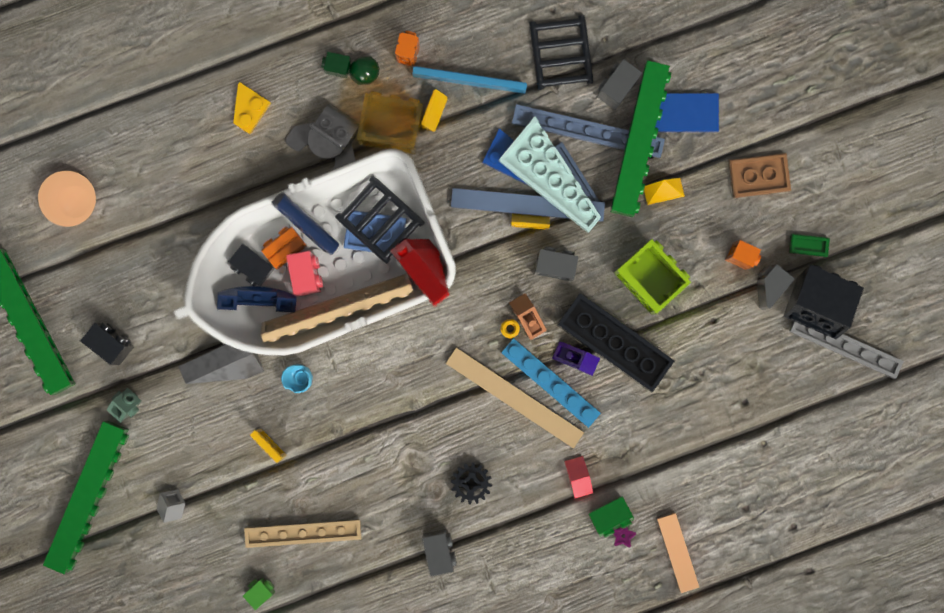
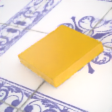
[250,429,287,463]

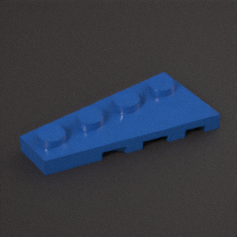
[482,128,529,186]

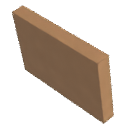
[729,153,791,199]

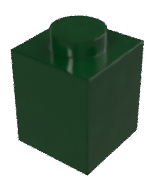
[321,52,352,79]

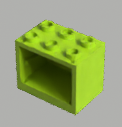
[614,239,691,315]

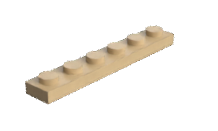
[244,519,362,548]

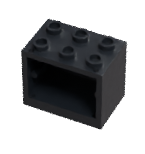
[783,264,864,339]

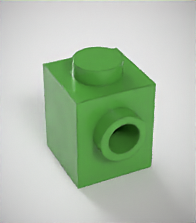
[243,578,275,610]

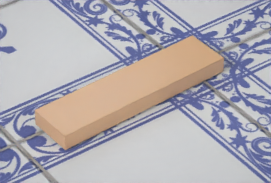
[657,513,699,593]

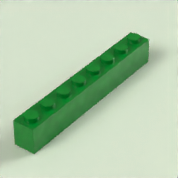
[610,60,672,217]
[0,248,76,395]
[43,421,129,574]

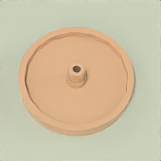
[38,171,96,227]

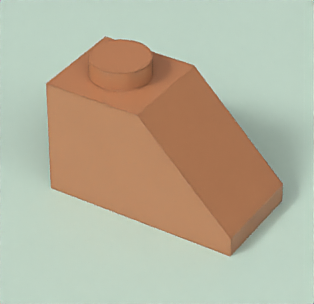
[509,293,547,340]

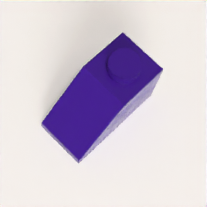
[552,341,600,376]

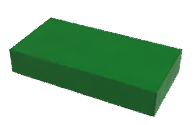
[789,234,830,257]

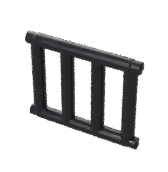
[529,15,594,90]
[335,176,425,264]

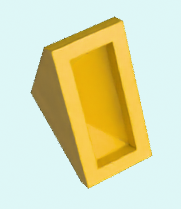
[644,178,684,205]

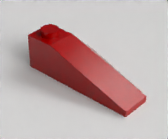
[390,239,450,307]

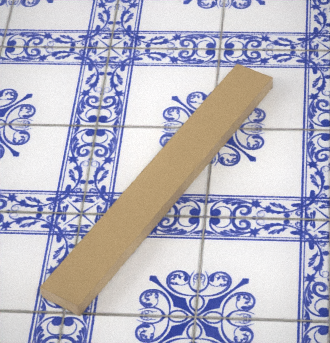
[446,348,584,449]

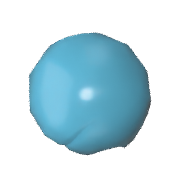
[281,364,313,393]

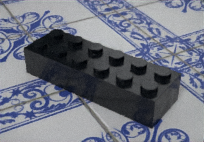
[557,293,675,393]

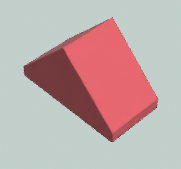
[564,456,593,498]

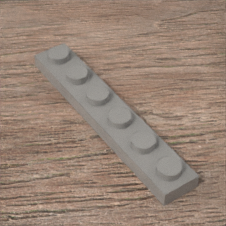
[789,321,904,379]

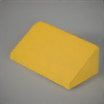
[421,89,448,132]
[511,213,550,230]

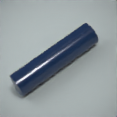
[271,193,339,255]

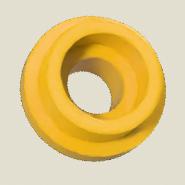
[501,319,520,338]

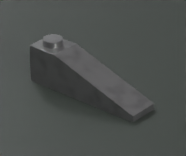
[178,344,264,384]

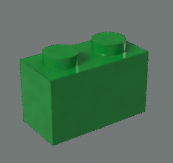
[589,496,634,538]

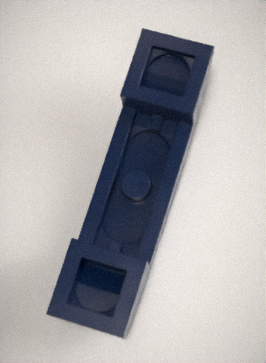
[217,286,297,313]

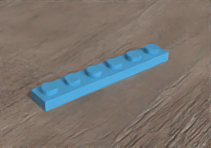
[501,338,601,428]

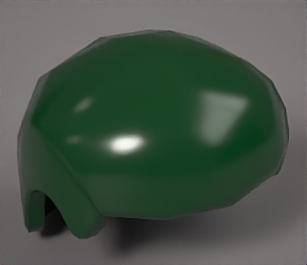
[349,56,380,85]

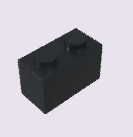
[228,243,275,286]

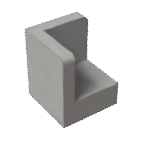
[157,489,185,523]

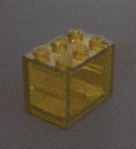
[357,91,424,155]

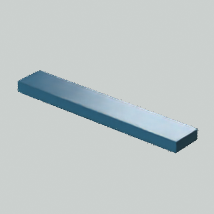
[412,66,527,94]

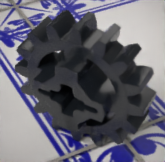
[451,462,492,505]

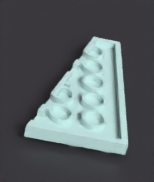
[499,117,601,233]

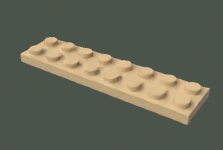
[261,273,413,342]

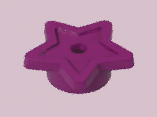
[613,527,636,548]

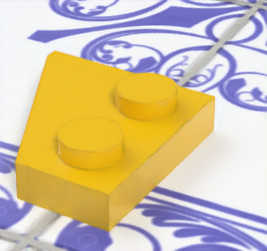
[233,82,271,135]

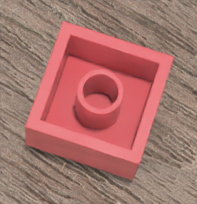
[286,251,324,297]

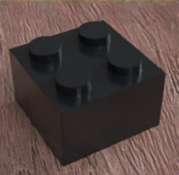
[80,322,134,365]

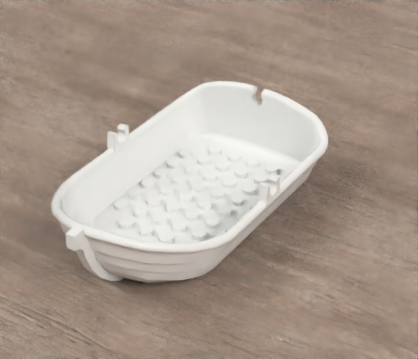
[174,149,456,355]

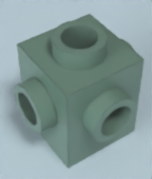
[107,388,141,423]

